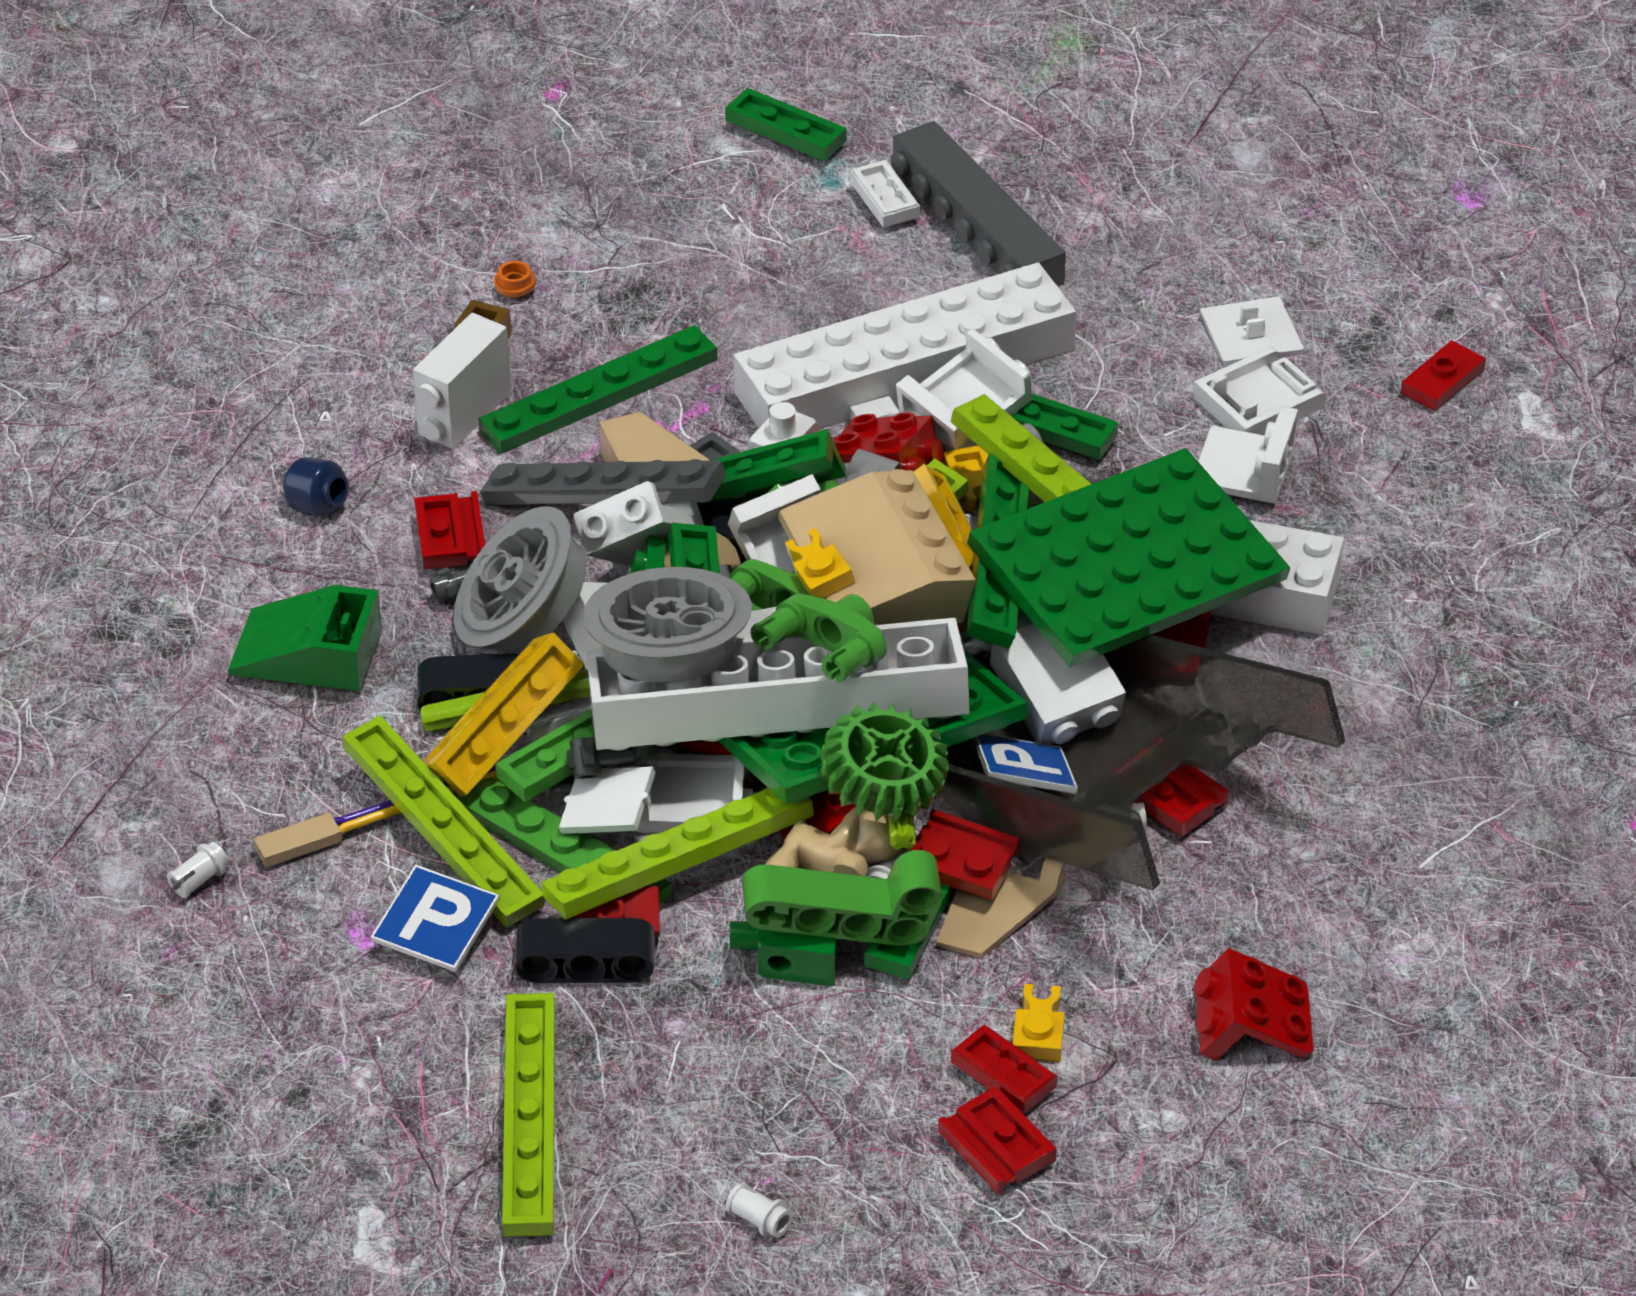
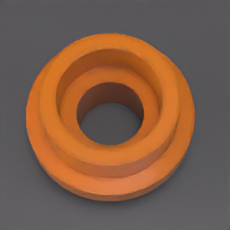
[494,260,536,298]

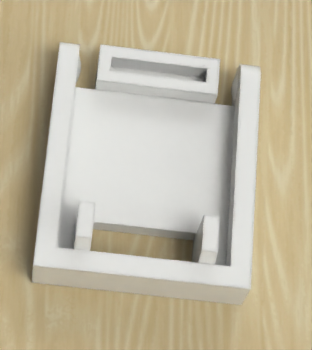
[1193,347,1327,435]

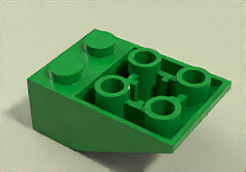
[228,585,382,691]

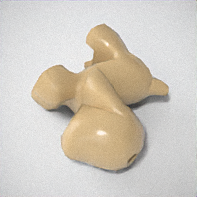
[765,807,899,876]

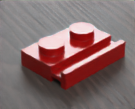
[414,491,486,570]
[1114,744,1229,837]
[910,808,1019,901]
[938,1086,1056,1195]

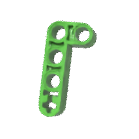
[742,850,942,946]

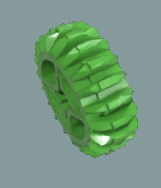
[820,702,949,823]

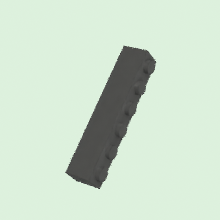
[890,121,1066,287]

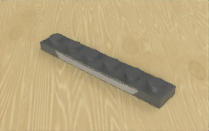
[480,459,727,505]

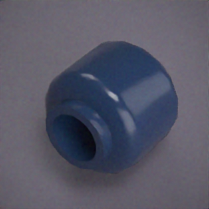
[283,457,349,516]

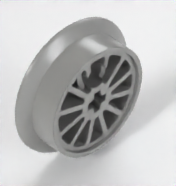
[454,506,586,653]
[583,567,752,683]

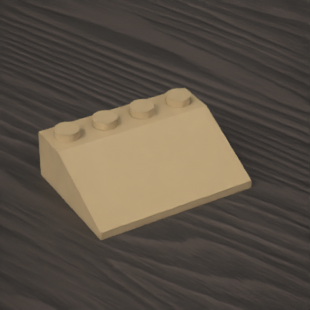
[778,469,976,625]

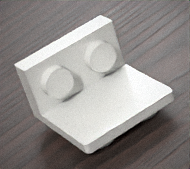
[1198,406,1298,504]

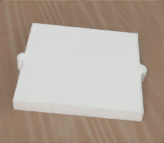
[559,766,656,834]

